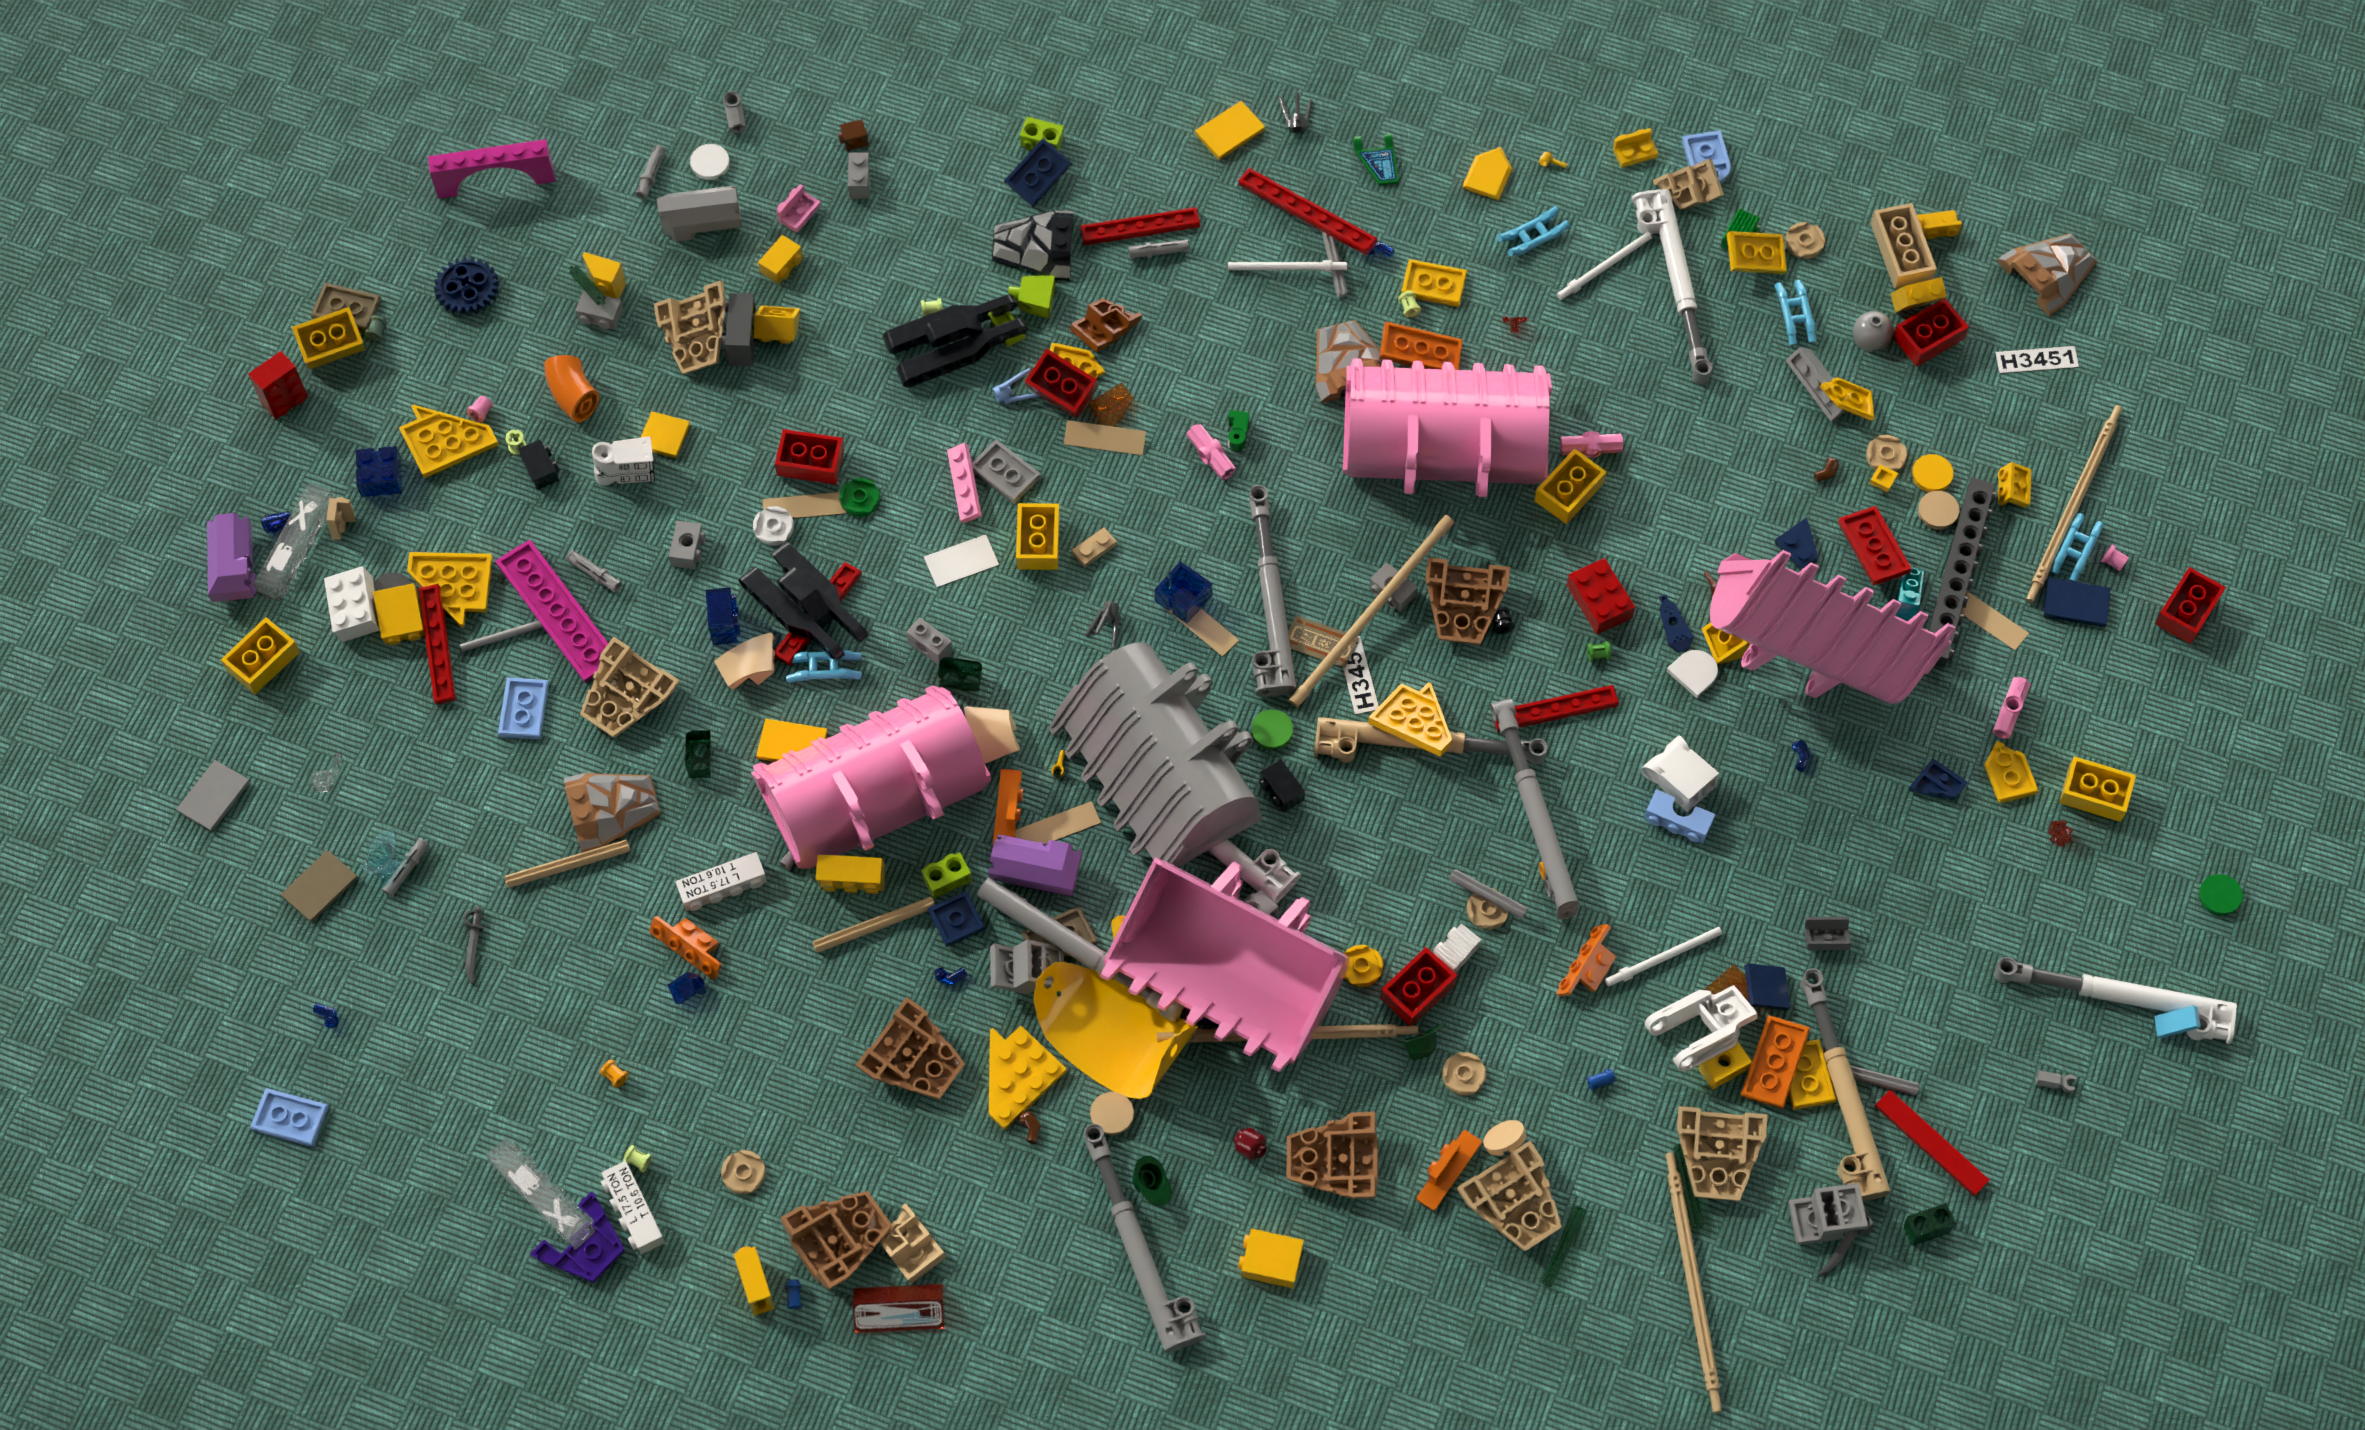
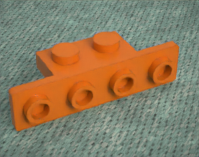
[993,769,1023,846]
[649,916,721,980]
[1556,924,1616,997]
[1416,1130,1482,1211]

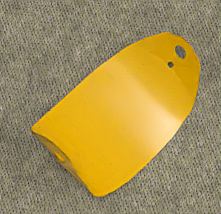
[1034,962,1198,1099]

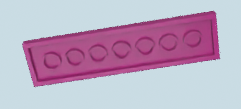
[495,539,608,684]

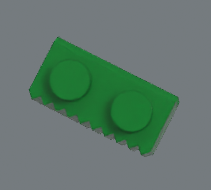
[1720,208,1761,250]

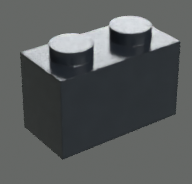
[518,439,560,490]
[1259,759,1305,813]

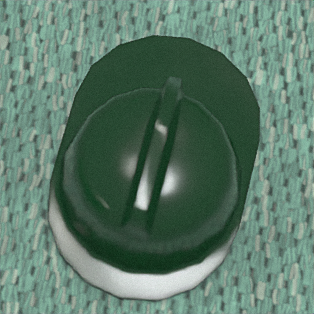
[1398,1023,1446,1060]
[1132,1156,1172,1206]

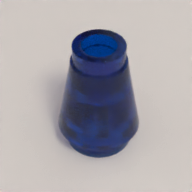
[261,511,293,534]

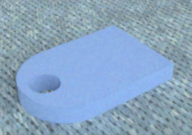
[1682,130,1730,184]

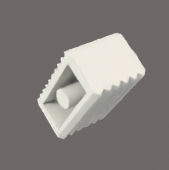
[1433,924,1482,973]

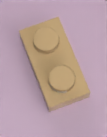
[1072,528,1117,568]

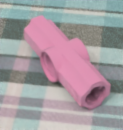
[1187,424,1236,480]
[1560,431,1623,458]
[1992,677,2031,739]

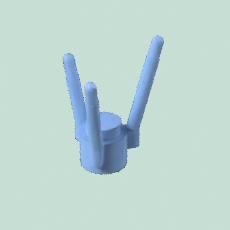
[992,369,1040,405]

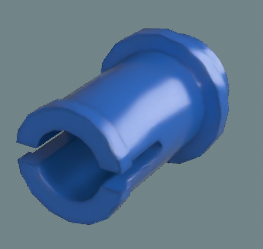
[1586,1068,1616,1091]
[784,1280,802,1309]

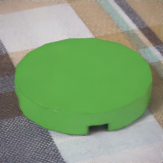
[1251,709,1293,750]

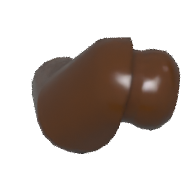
[1814,457,1839,482]
[1019,1112,1041,1144]

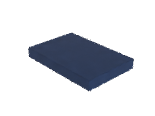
[1004,138,1073,207]
[2043,577,2110,627]

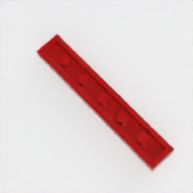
[1080,207,1200,246]
[774,562,862,666]
[418,584,456,705]
[1492,685,1619,733]
[1874,1090,1990,1197]

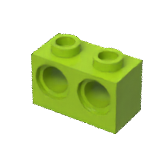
[1020,117,1065,151]
[921,852,972,899]

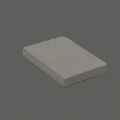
[972,439,1041,504]
[176,760,250,832]

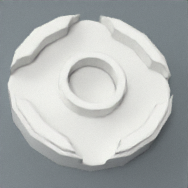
[690,144,730,180]
[753,506,794,546]

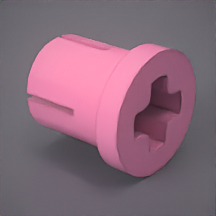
[466,396,493,423]
[2101,544,2129,571]

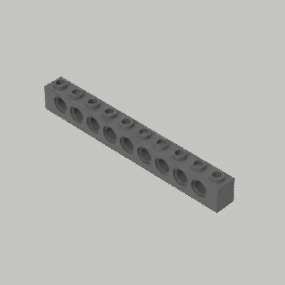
[1928,477,1997,668]

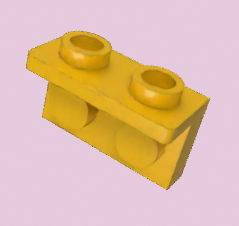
[1613,128,1658,168]
[1917,210,1962,239]
[1997,462,2032,508]

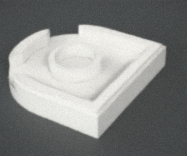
[1667,650,1718,698]

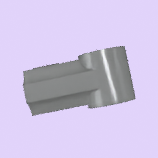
[723,91,746,133]

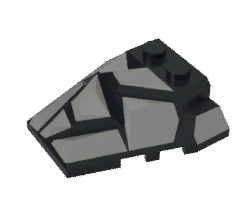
[992,210,1074,281]

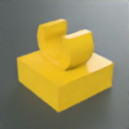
[1869,465,1898,492]

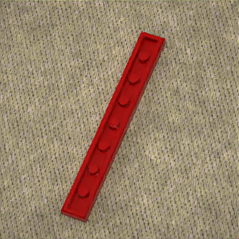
[1238,168,1378,256]

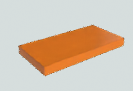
[1379,321,1463,370]
[1741,1015,1810,1110]

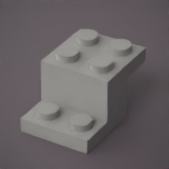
[990,940,1064,994]
[1788,1183,1868,1245]

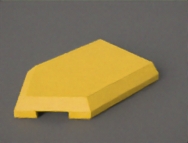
[1462,147,1512,201]
[1050,343,1105,378]
[1820,377,1874,421]
[1984,741,2039,803]

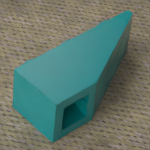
[1895,568,1924,621]

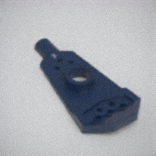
[1659,594,1694,653]

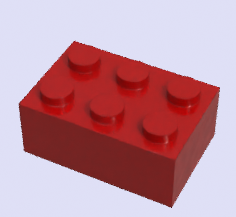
[1892,298,1969,367]
[1024,348,1099,419]
[248,351,308,420]
[774,429,845,485]
[1566,558,1635,635]
[2155,567,2226,644]
[1380,947,1458,1026]

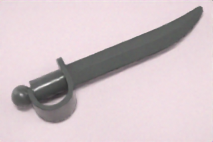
[463,906,484,984]
[1819,1209,1873,1276]

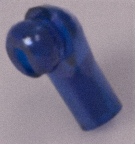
[1368,241,1395,258]
[1792,740,1811,772]
[934,967,968,985]
[313,1003,339,1029]

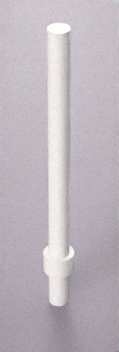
[1556,232,1652,300]
[1228,260,1347,272]
[1605,927,1722,987]

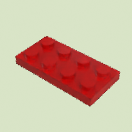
[1838,506,1912,586]

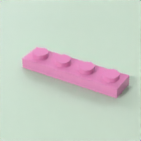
[947,443,982,523]

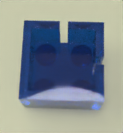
[356,446,402,497]
[1154,561,1213,624]
[705,587,741,645]

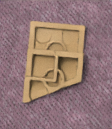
[1653,159,1724,210]
[714,633,775,690]
[964,706,1020,764]
[880,1203,947,1284]

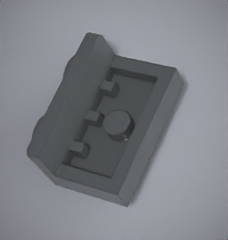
[1804,917,1851,950]

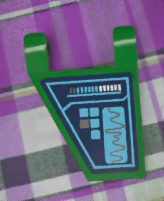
[1353,134,1398,185]

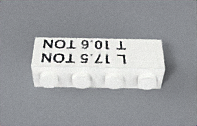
[675,852,767,911]
[600,1161,665,1255]

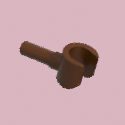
[1704,571,1717,595]

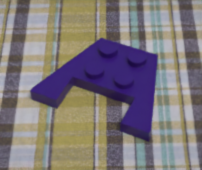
[530,1191,625,1283]

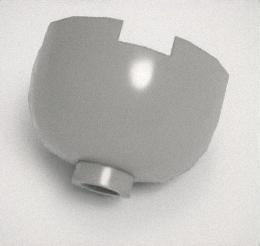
[1852,311,1893,352]

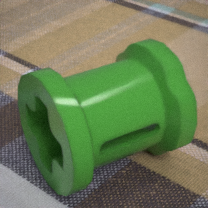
[1587,641,1611,662]

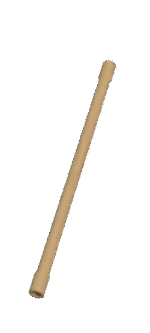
[1288,515,1455,708]

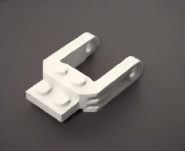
[1645,985,1758,1071]

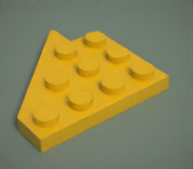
[399,405,499,478]
[407,552,493,628]
[1368,682,1452,757]
[989,1026,1067,1131]

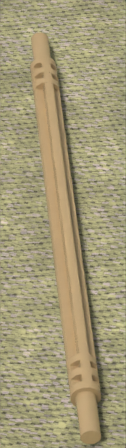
[2026,405,2123,604]
[1157,1024,1418,1043]
[1666,1152,1722,1413]

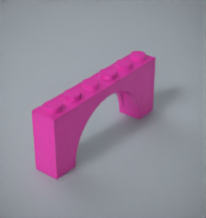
[428,139,555,199]

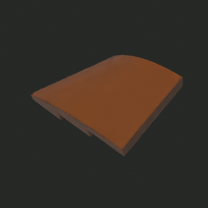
[1070,298,1142,353]

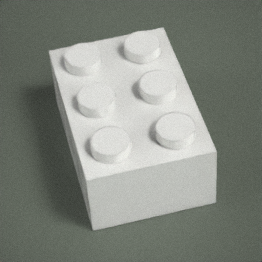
[324,566,380,642]

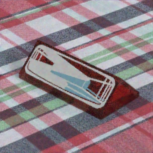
[852,1284,945,1333]

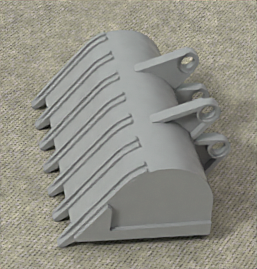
[1049,642,1262,875]

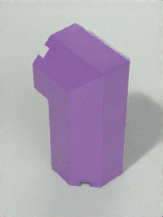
[207,513,256,602]
[988,834,1082,897]

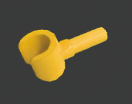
[1538,152,1567,168]
[1051,750,1065,777]

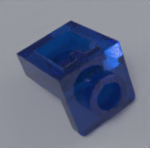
[667,972,706,1004]

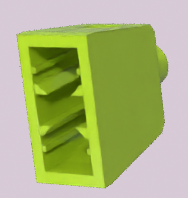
[1008,276,1055,318]

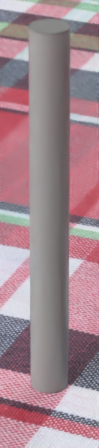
[460,620,543,652]

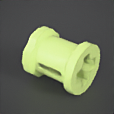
[1398,291,1421,317]
[921,298,942,317]
[505,430,526,455]
[623,1145,652,1172]

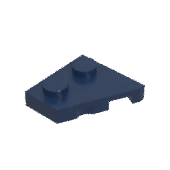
[1775,518,1818,571]
[1908,758,1968,800]

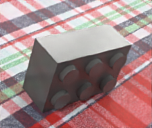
[722,293,757,366]

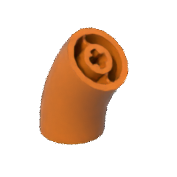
[544,355,600,423]

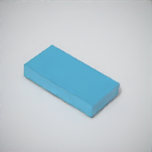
[2155,1005,2200,1038]

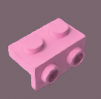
[777,184,821,233]

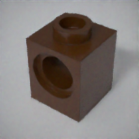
[838,119,869,151]

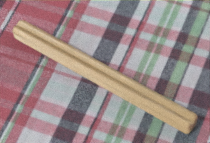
[505,840,630,888]
[813,897,935,952]

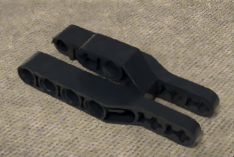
[882,294,1028,388]
[738,541,868,662]

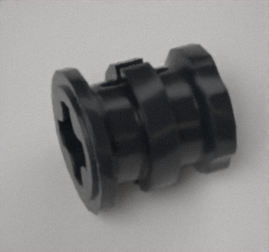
[1493,606,1515,634]

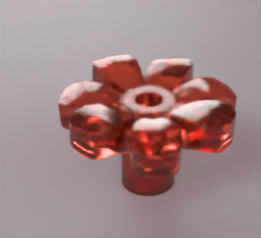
[1502,317,1528,333]
[2048,820,2073,847]

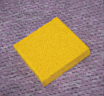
[641,411,690,459]

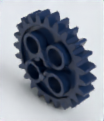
[434,256,500,316]

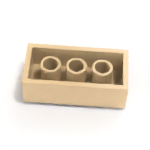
[1870,203,1936,289]

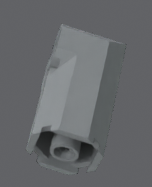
[657,186,742,242]

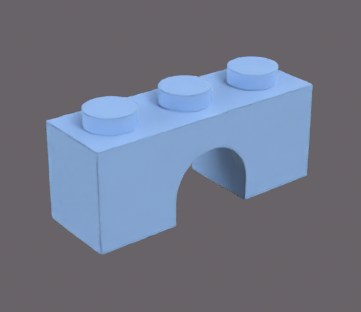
[1644,789,1715,844]

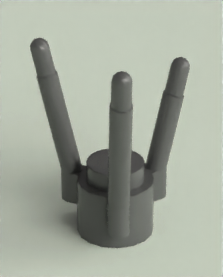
[1278,91,1312,134]
[1085,601,1121,649]

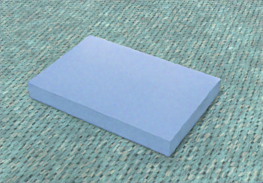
[498,677,549,740]
[250,1088,329,1147]

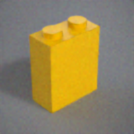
[1890,277,1947,313]
[373,583,425,645]
[1238,1228,1303,1289]
[734,1246,775,1316]

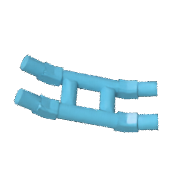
[1497,205,1570,256]
[1775,280,1817,345]
[2050,513,2104,582]
[786,650,862,683]

